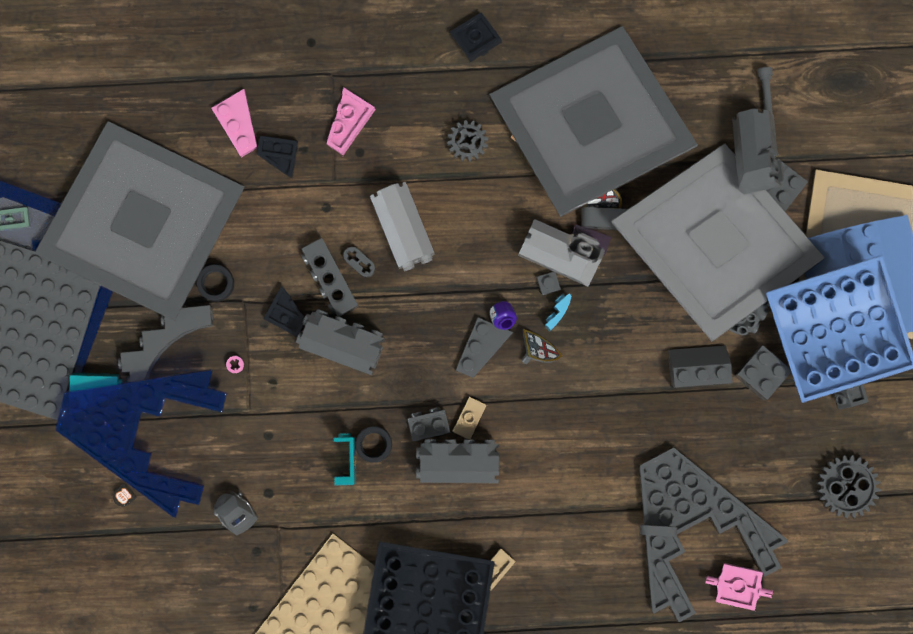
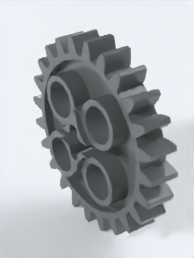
[816,455,881,518]

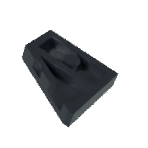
[257,136,298,178]
[264,287,305,337]

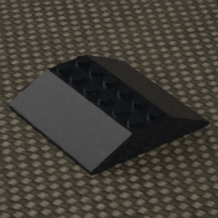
[363,542,495,634]

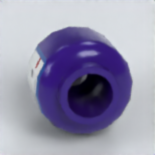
[490,301,517,330]

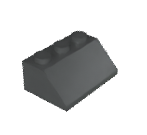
[668,346,733,388]

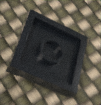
[450,12,502,62]

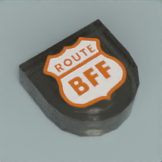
[113,483,137,507]

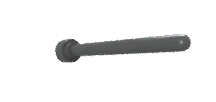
[757,67,773,114]

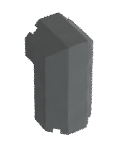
[732,109,784,195]

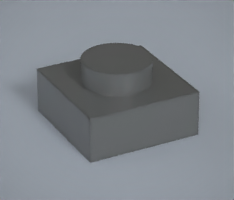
[537,272,561,296]

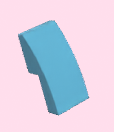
[545,294,572,332]

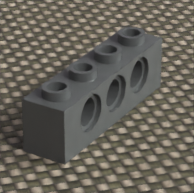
[301,238,359,317]

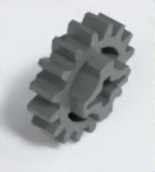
[447,120,488,162]

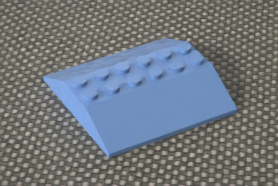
[805,215,913,333]
[766,255,913,403]

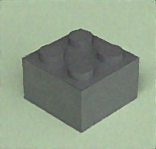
[734,345,791,401]

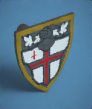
[584,189,622,209]
[521,329,563,364]

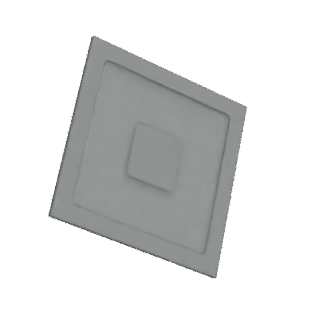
[612,144,825,342]

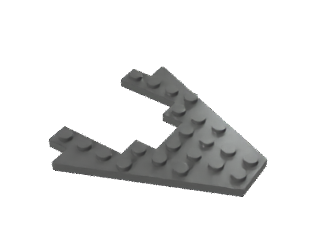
[639,448,788,622]

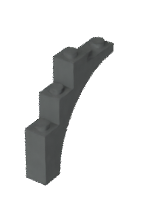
[118,305,214,411]

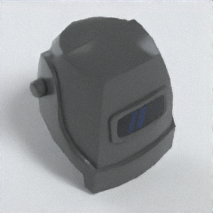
[213,491,258,535]

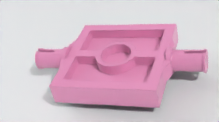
[706,563,773,611]

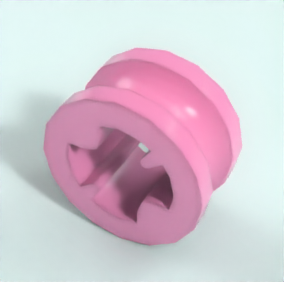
[226,356,244,373]

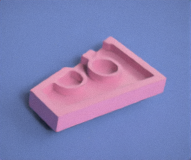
[326,88,376,155]
[212,89,258,157]

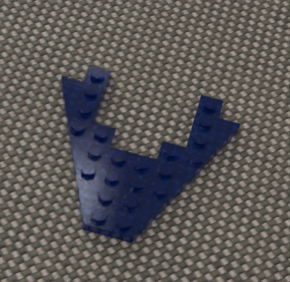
[56,370,228,518]

